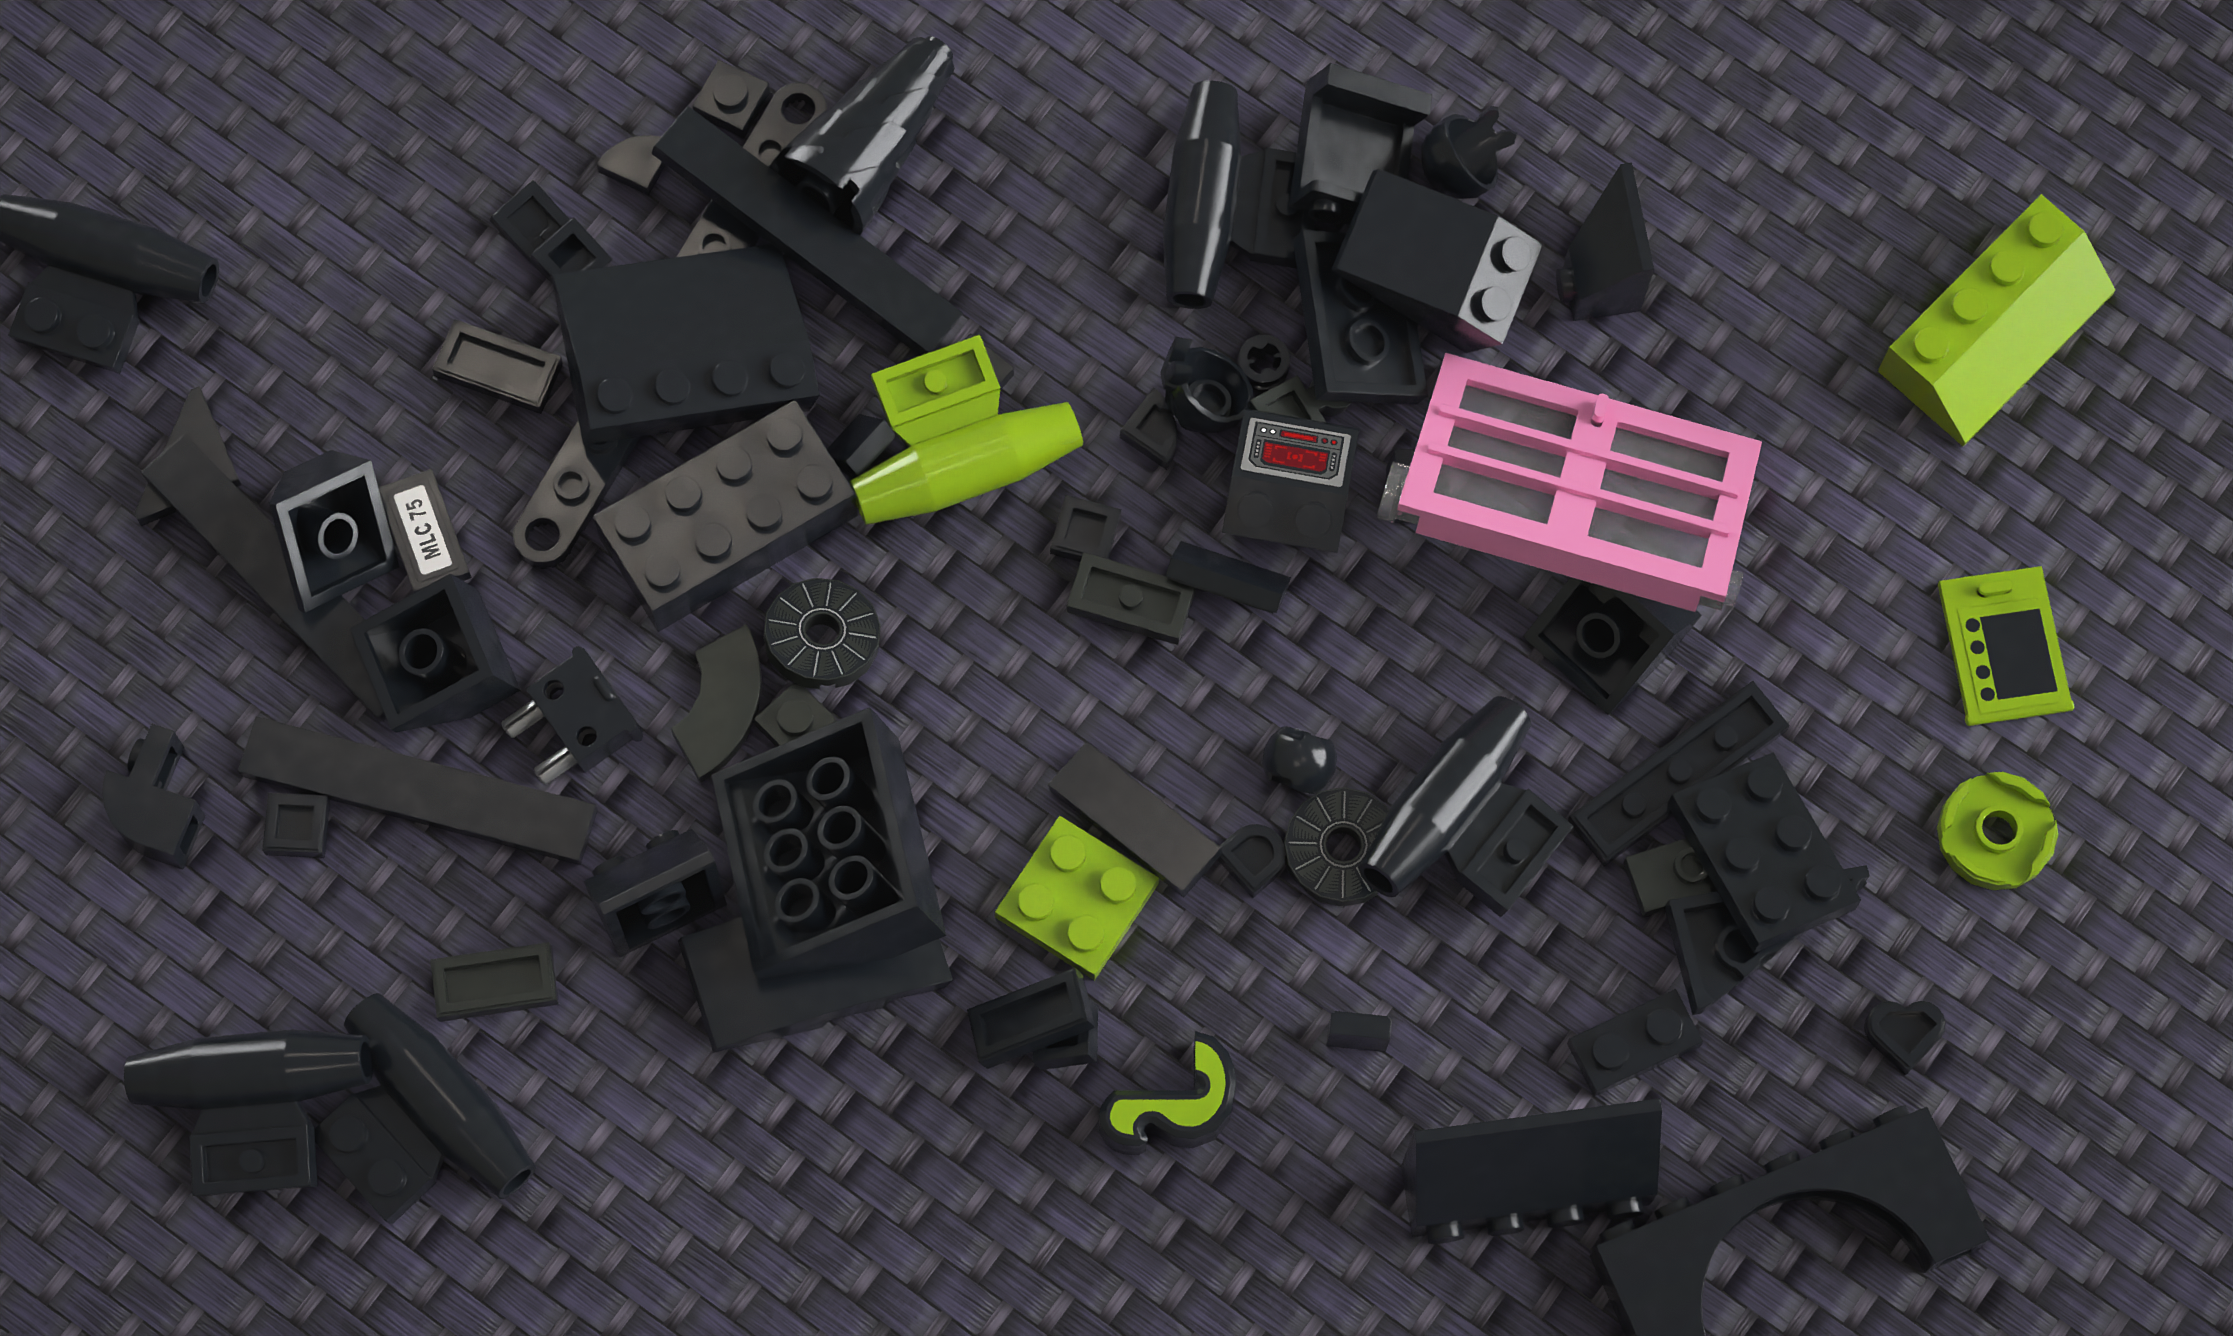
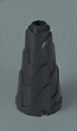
[769,36,955,235]

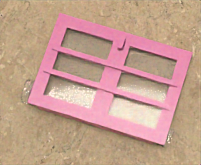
[1377,353,1762,612]

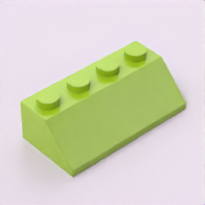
[1878,194,2115,447]

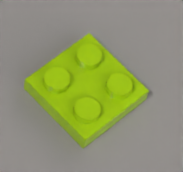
[995,815,1159,981]

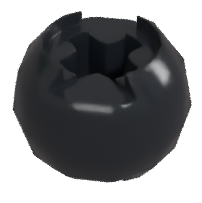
[1262,726,1337,794]

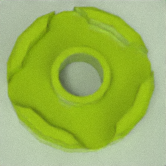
[1937,772,2058,890]

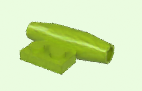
[849,335,1083,525]

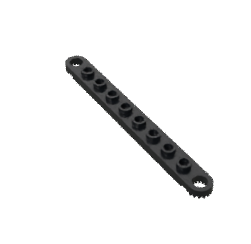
[513,83,827,569]

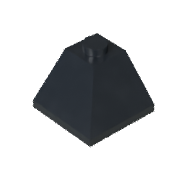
[1556,163,1654,321]
[269,450,399,612]

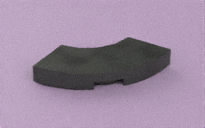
[671,624,762,783]

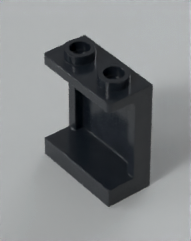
[1289,63,1432,225]

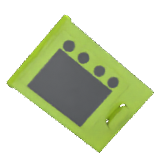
[1938,566,2074,726]

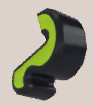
[1098,1031,1236,1155]

